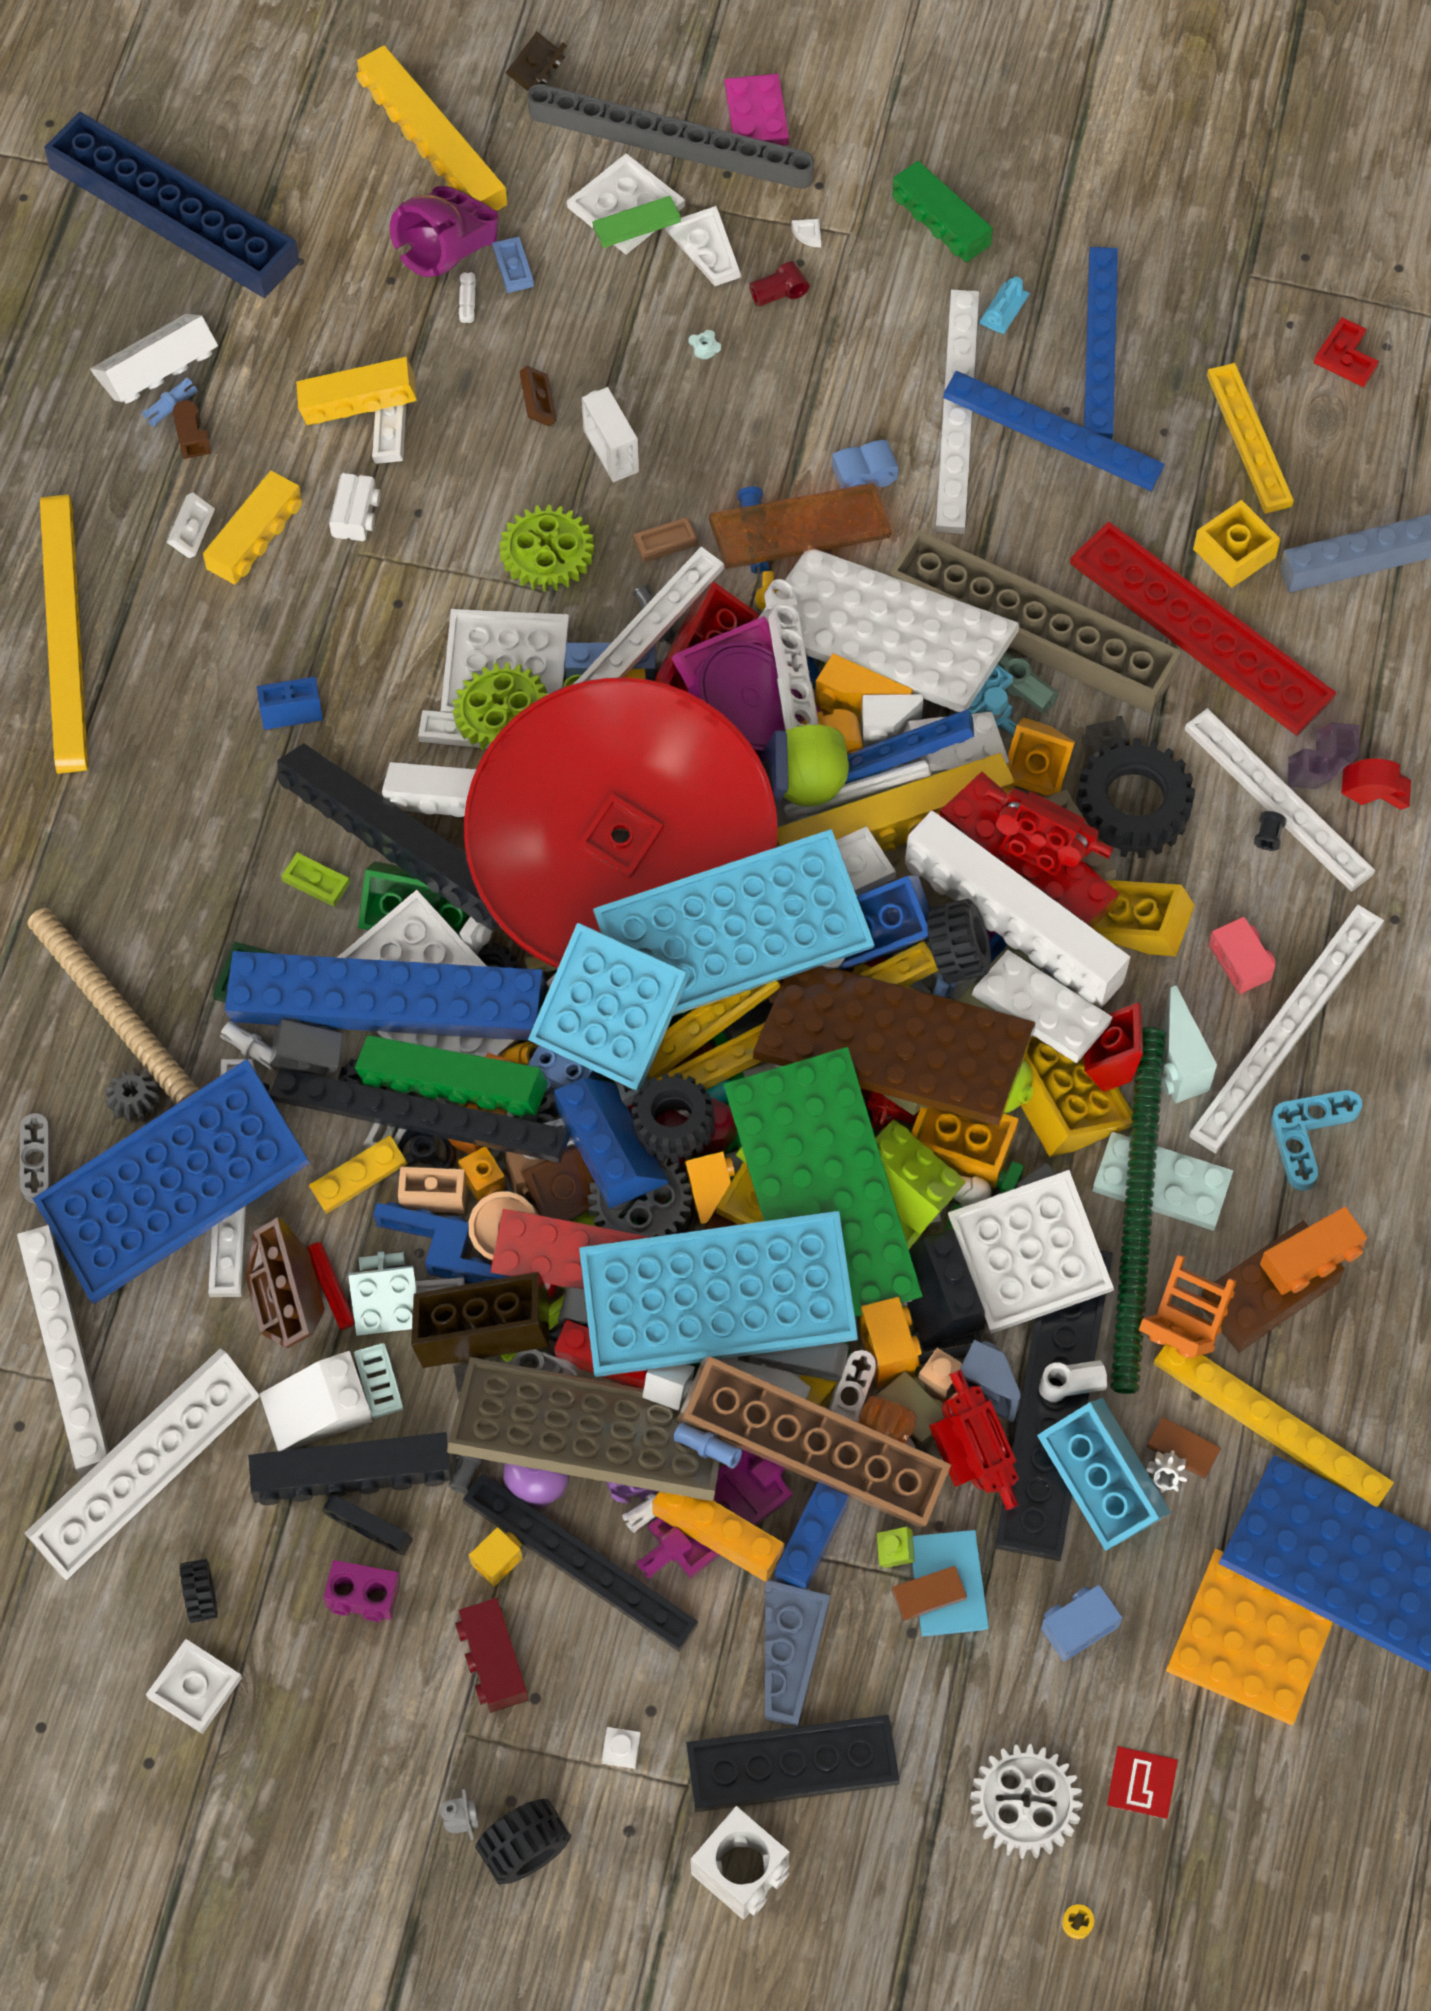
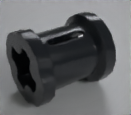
[1254,811,1287,851]

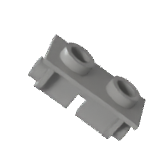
[440,1789,479,1840]

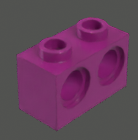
[323,1560,401,1622]

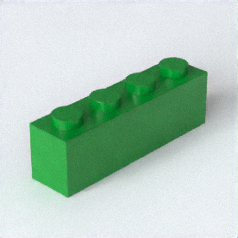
[892,160,993,263]

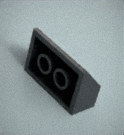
[906,1229,985,1346]

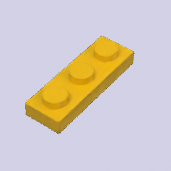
[309,1135,408,1214]

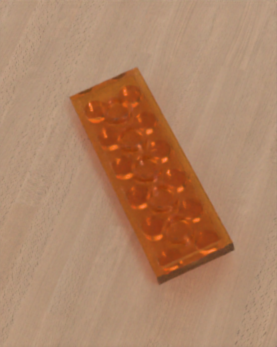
[709,483,892,569]

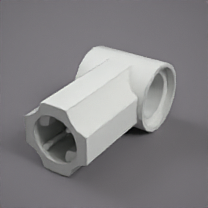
[1039,1360,1107,1402]

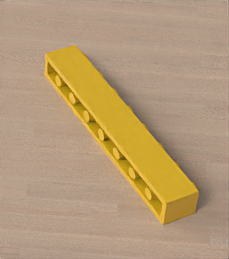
[356,45,507,211]

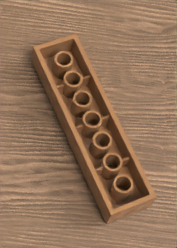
[677,1356,951,1527]

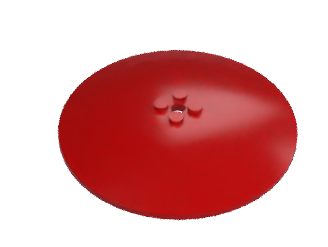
[464,677,777,969]

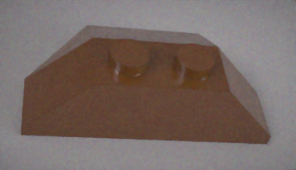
[245,1217,325,1348]

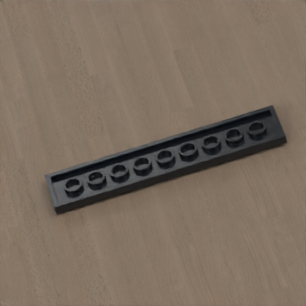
[994,1250,1113,1561]

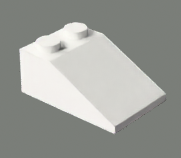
[260,1351,373,1451]

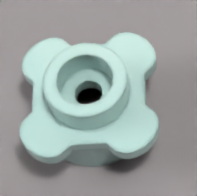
[689,330,721,359]

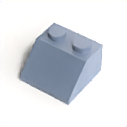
[954,1340,1021,1423]

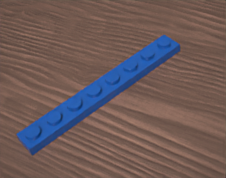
[1084,247,1118,440]
[943,370,1165,492]

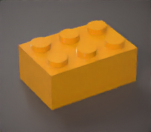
[911,1107,1019,1188]

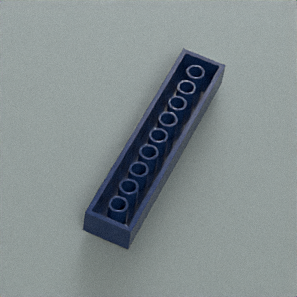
[44,111,300,299]

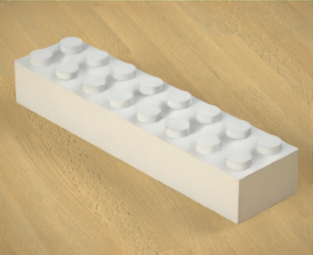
[904,810,1130,1009]

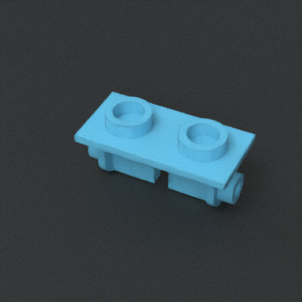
[979,276,1030,335]

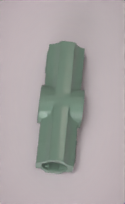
[998,651,1059,714]

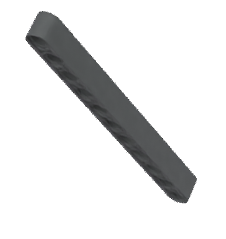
[528,84,814,189]

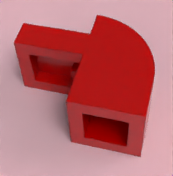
[1341,758,1411,810]

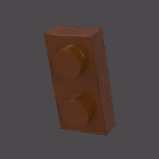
[519,366,557,426]

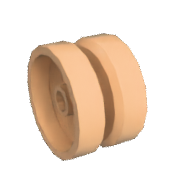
[468,1191,539,1262]

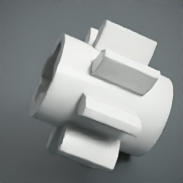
[1147,1450,1189,1493]

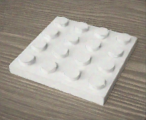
[441,609,569,713]
[948,1170,1114,1334]

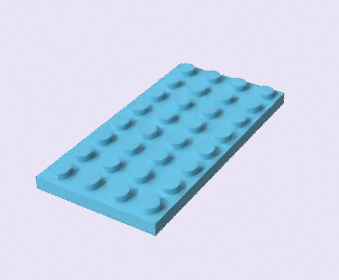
[593,829,874,1016]
[579,1211,858,1377]

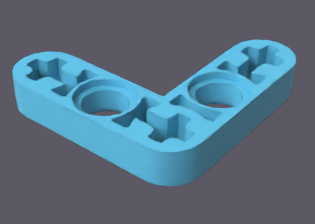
[1271,1090,1362,1191]

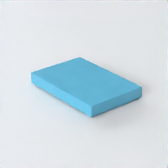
[912,1530,989,1637]

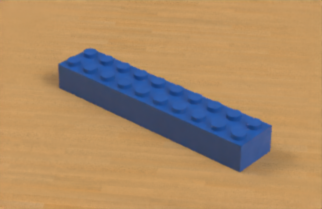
[225,951,547,1041]

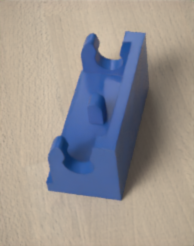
[257,677,323,730]

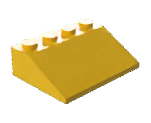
[1021,1035,1134,1157]

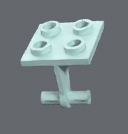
[348,1251,417,1336]

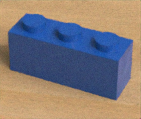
[775,1482,848,1590]

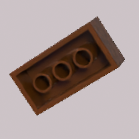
[1201,1220,1345,1353]

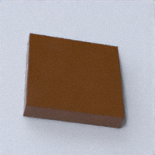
[520,1147,595,1221]

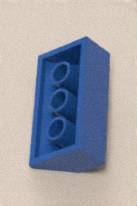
[554,1078,668,1209]

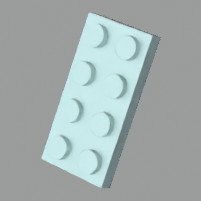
[1092,1132,1233,1231]

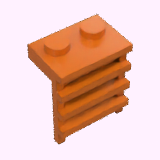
[1139,1255,1236,1358]

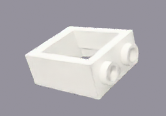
[582,387,639,482]

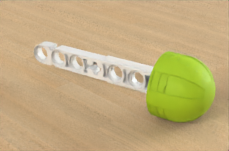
[765,579,849,807]

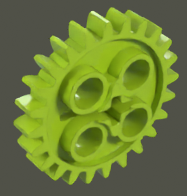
[499,504,594,592]
[452,662,548,750]

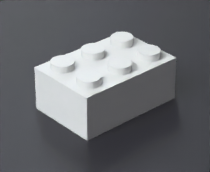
[902,712,1009,776]

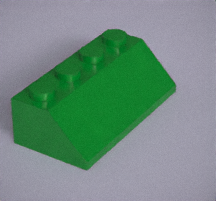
[358,861,470,939]

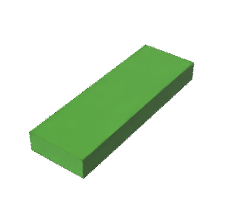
[592,196,681,248]

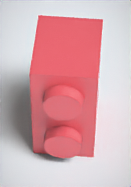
[1208,917,1276,994]

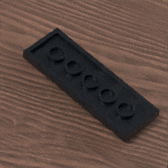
[686,1715,900,1813]

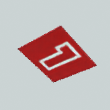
[1107,1746,1178,1819]

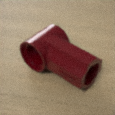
[749,261,810,307]

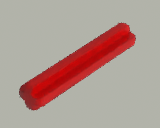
[306,1242,355,1330]

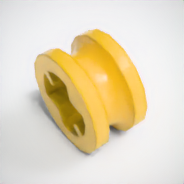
[1062,1904,1095,1939]

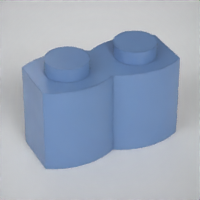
[832,440,899,494]

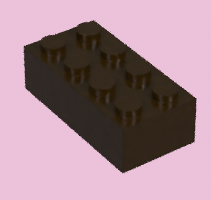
[411,1272,549,1368]

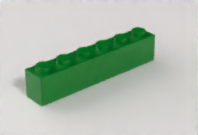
[355,1035,548,1116]

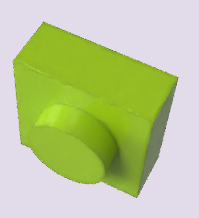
[877,1527,915,1568]

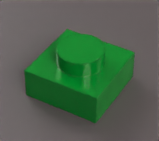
[996,1161,1024,1194]

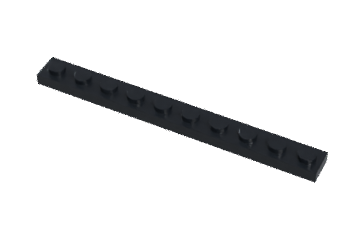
[270,1068,571,1163]

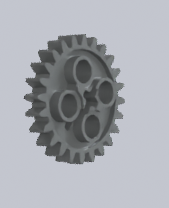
[588,1154,693,1237]

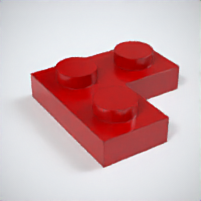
[1314,317,1379,388]

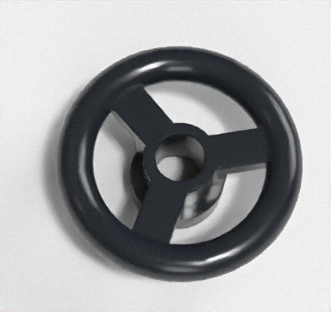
[397,1130,456,1172]

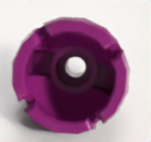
[389,185,499,277]

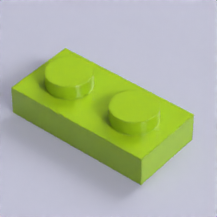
[281,852,350,907]

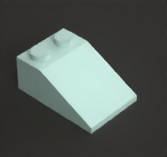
[1161,985,1217,1104]

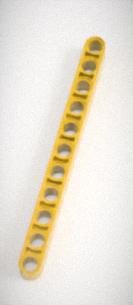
[40,494,88,774]

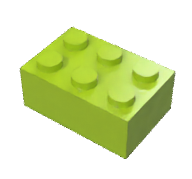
[875,1119,966,1234]

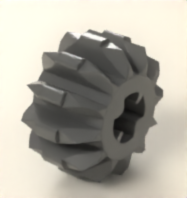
[105,1068,160,1123]

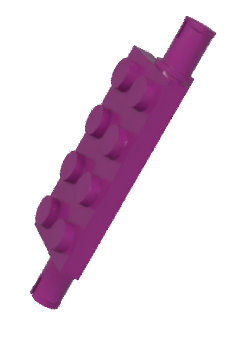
[636,1450,793,1579]

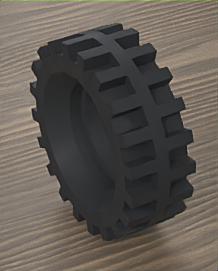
[1076,738,1195,858]

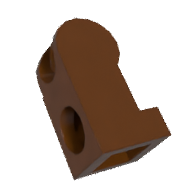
[173,400,211,459]

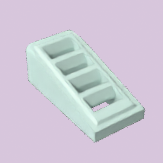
[354,1343,404,1419]

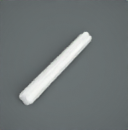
[784,760,931,819]

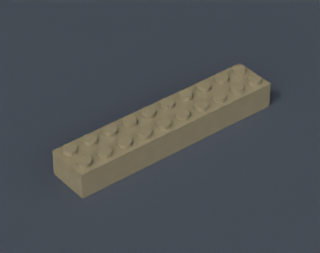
[889,529,1182,715]

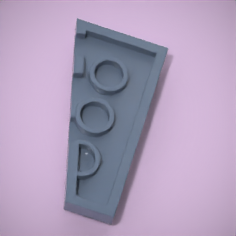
[765,1580,830,1727]

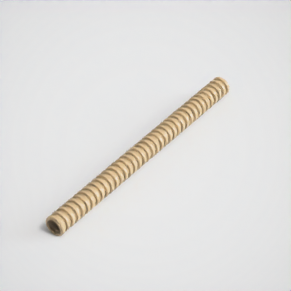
[27,908,200,1105]

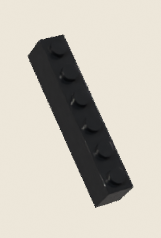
[248,1432,452,1505]

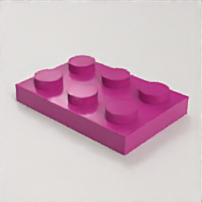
[724,74,789,146]

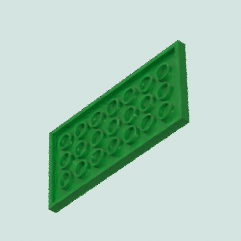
[724,1047,922,1317]

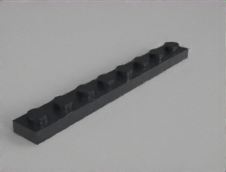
[462,1473,698,1652]

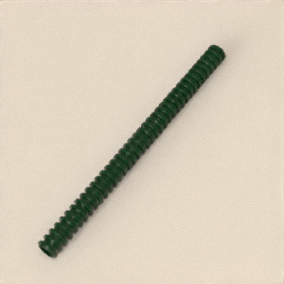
[1110,1027,1166,1394]

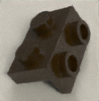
[505,31,567,91]

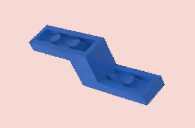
[373,1202,511,1284]

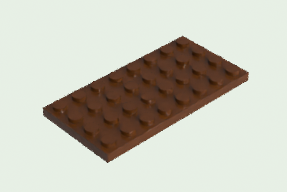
[753,966,1036,1126]

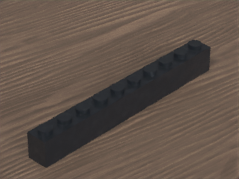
[277,743,499,931]

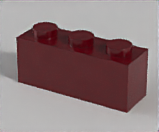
[455,1598,529,1713]

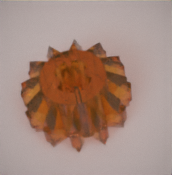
[859,1396,917,1443]

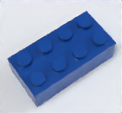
[836,875,930,971]

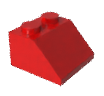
[1084,1002,1143,1092]

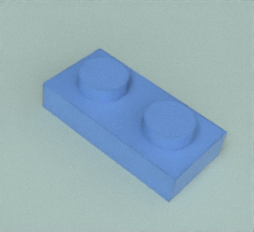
[492,237,534,293]

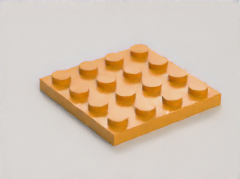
[1166,1548,1333,1726]

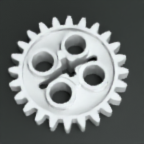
[970,1744,1083,1859]

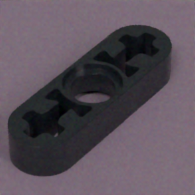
[322,1495,413,1555]

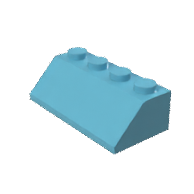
[1037,1398,1171,1551]

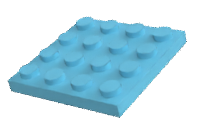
[528,923,691,1091]

